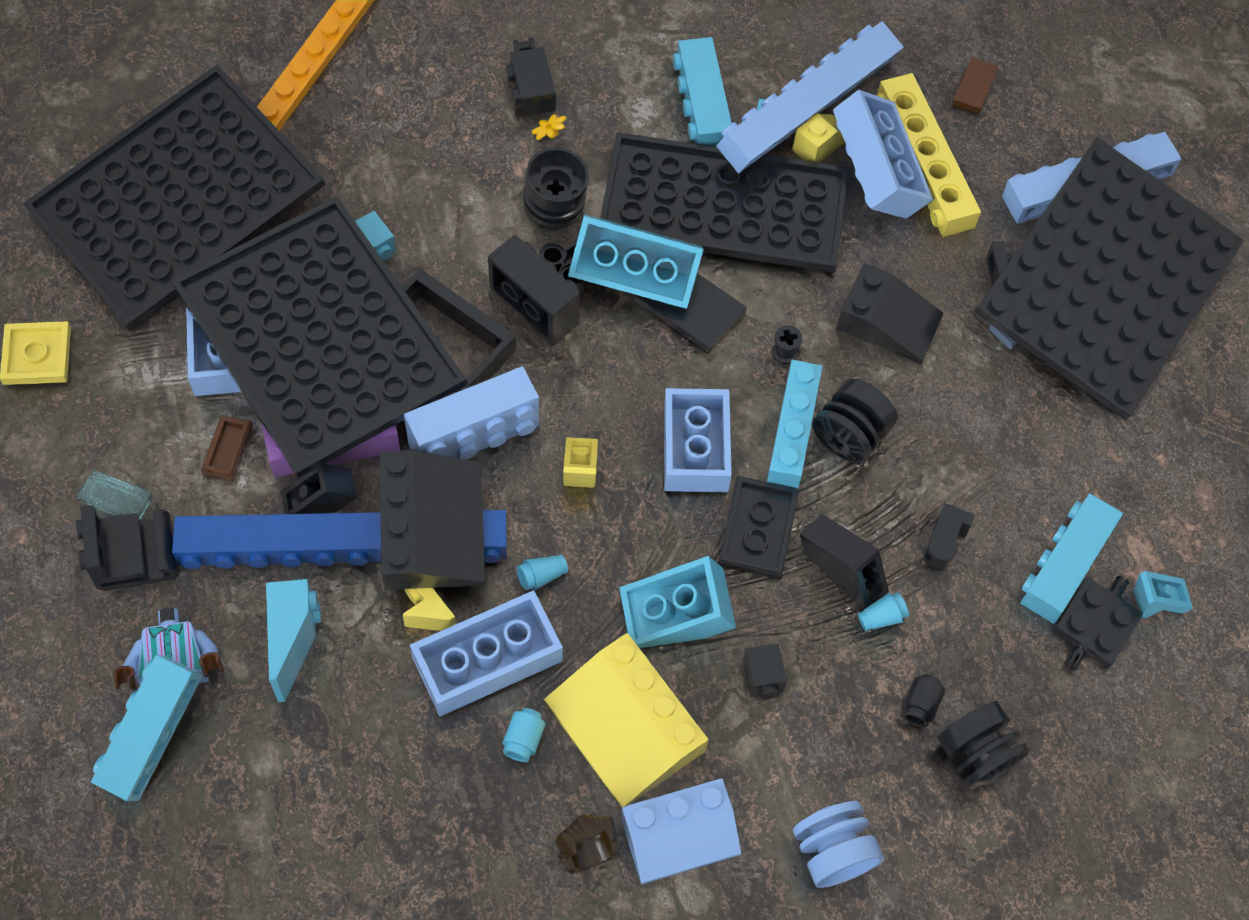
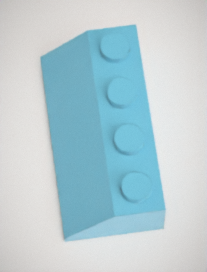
[568,214,704,309]

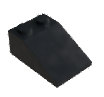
[836,263,944,363]

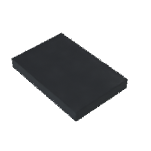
[718,476,800,580]

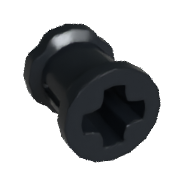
[771,326,802,365]

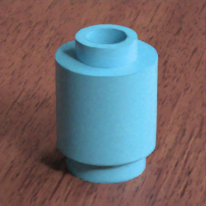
[502,708,546,762]

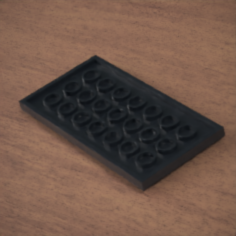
[600,132,849,273]

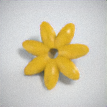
[532,114,567,140]

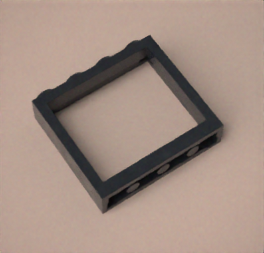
[402,268,516,394]

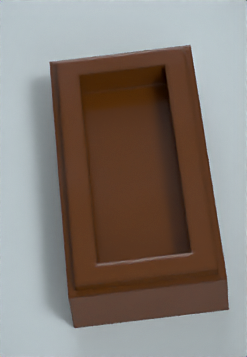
[952,57,998,115]
[201,415,253,482]

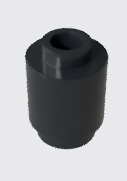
[902,674,945,727]

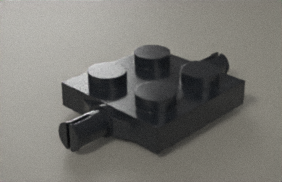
[1052,576,1143,671]

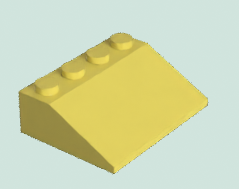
[544,633,709,808]

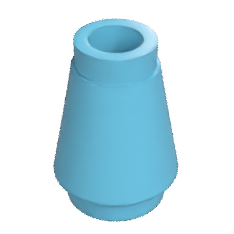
[517,554,568,591]
[857,592,909,632]

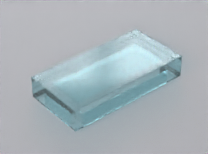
[77,469,153,519]

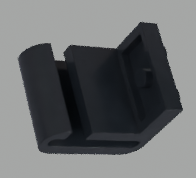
[76,505,177,591]

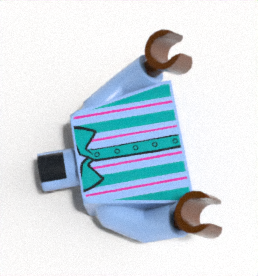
[113,608,224,689]

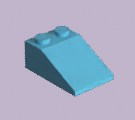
[619,556,736,648]
[266,579,322,702]

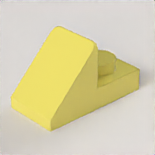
[563,437,598,488]
[403,588,456,631]

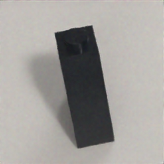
[800,514,889,610]

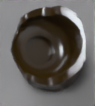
[555,814,618,871]

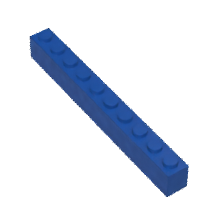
[172,510,507,569]

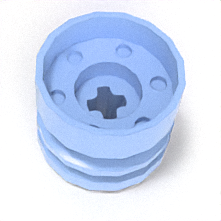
[793,801,884,888]

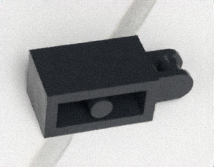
[506,37,556,116]

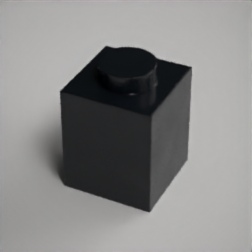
[743,644,787,700]

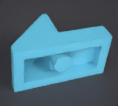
[1133,571,1193,619]

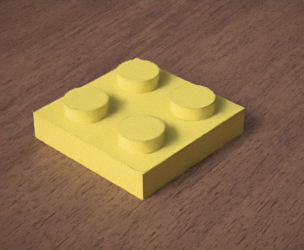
[0,321,71,385]

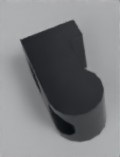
[924,503,975,570]

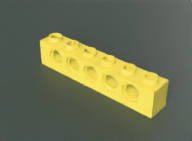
[876,73,981,237]

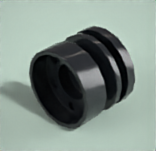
[523,147,589,228]
[812,378,898,464]
[937,701,1031,790]

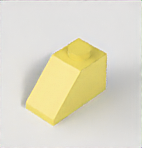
[793,113,845,163]

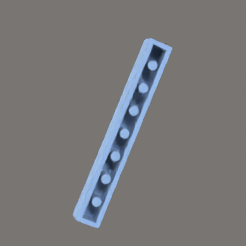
[716,21,904,173]

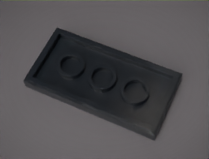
[619,273,747,354]

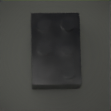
[488,235,580,346]

